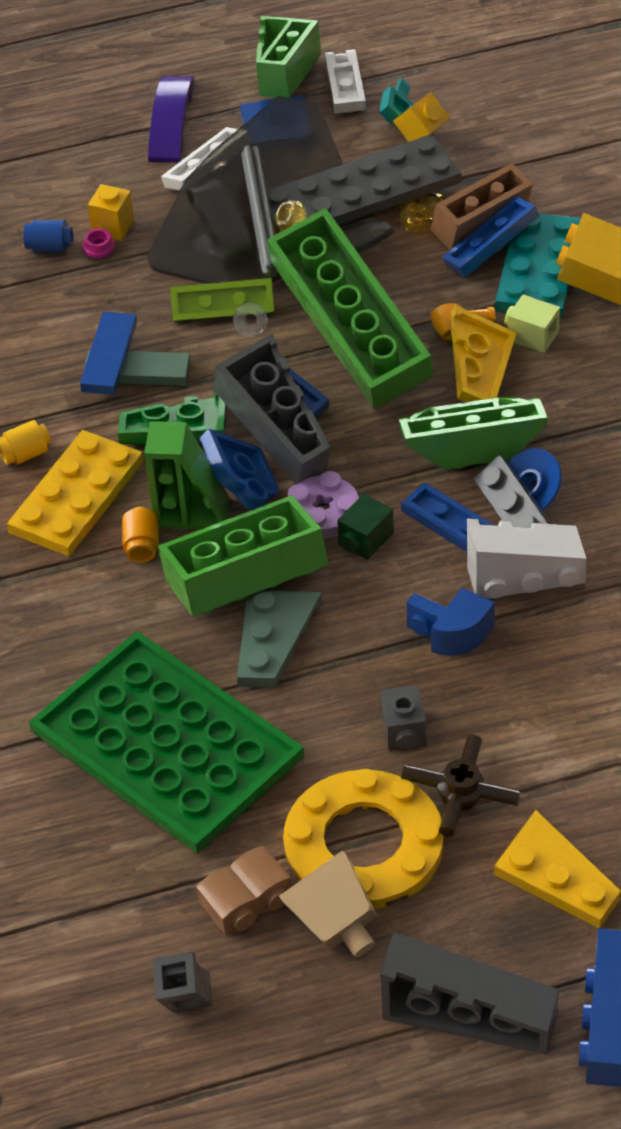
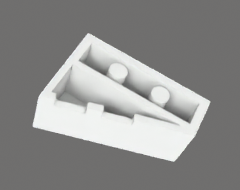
[467,518,587,599]

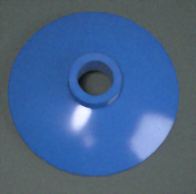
[509,448,562,511]

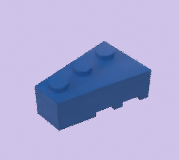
[579,928,621,1087]

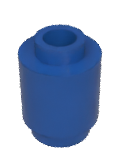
[23,220,74,253]

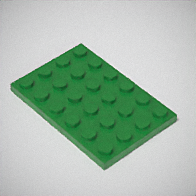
[29,631,305,854]

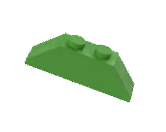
[399,397,548,469]

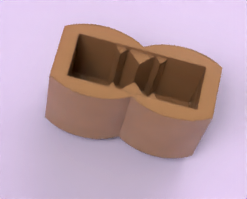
[196,846,292,935]

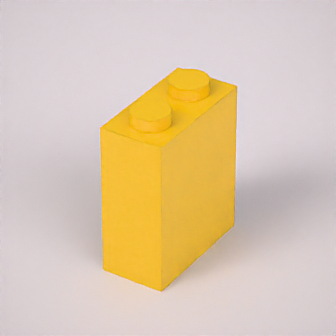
[556,213,621,305]

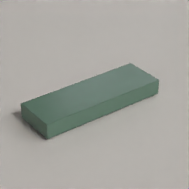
[83,350,190,386]

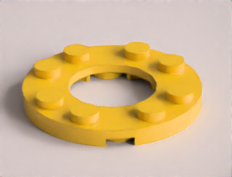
[283,769,444,909]

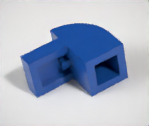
[406,588,495,656]

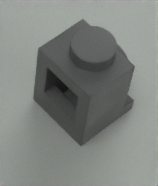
[153,952,212,1013]

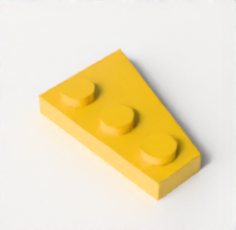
[450,305,517,402]
[494,810,621,928]

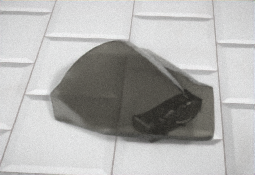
[147,96,394,284]

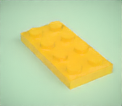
[7,430,144,557]

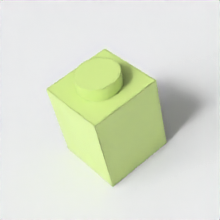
[504,295,560,353]

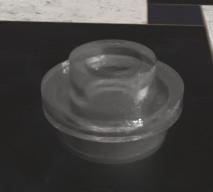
[233,303,267,337]

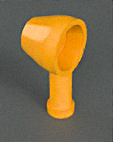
[430,303,496,342]

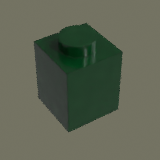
[337,493,394,560]

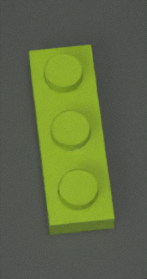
[170,278,274,321]

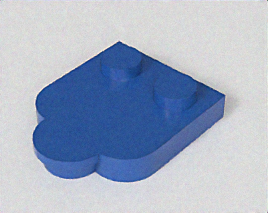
[200,428,279,510]

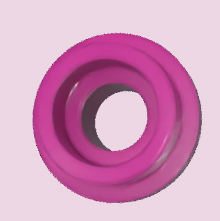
[82,228,115,259]

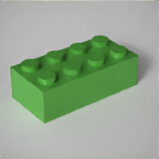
[158,495,328,617]

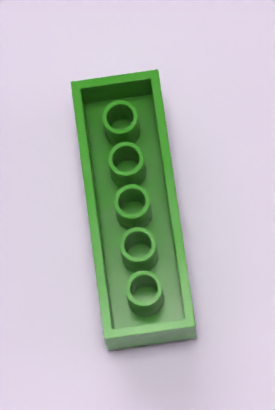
[267,208,434,410]

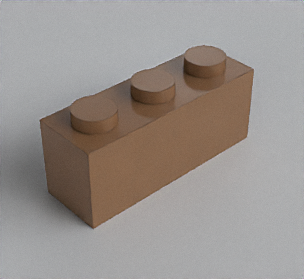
[431,163,533,250]

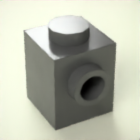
[380,685,427,750]

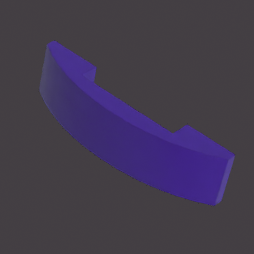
[148,76,195,163]

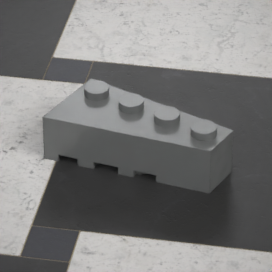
[214,334,330,484]
[380,932,559,1054]

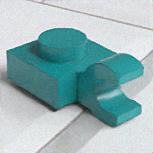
[379,77,414,126]

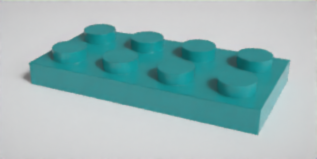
[495,213,581,318]

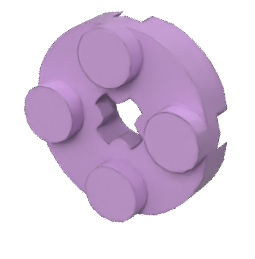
[288,471,359,538]

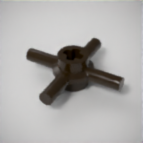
[401,734,521,837]

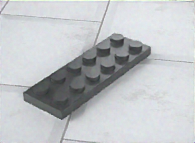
[268,134,462,234]

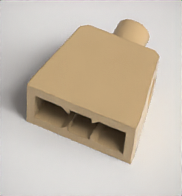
[279,850,377,957]

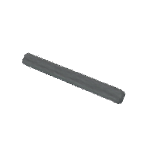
[241,145,279,277]

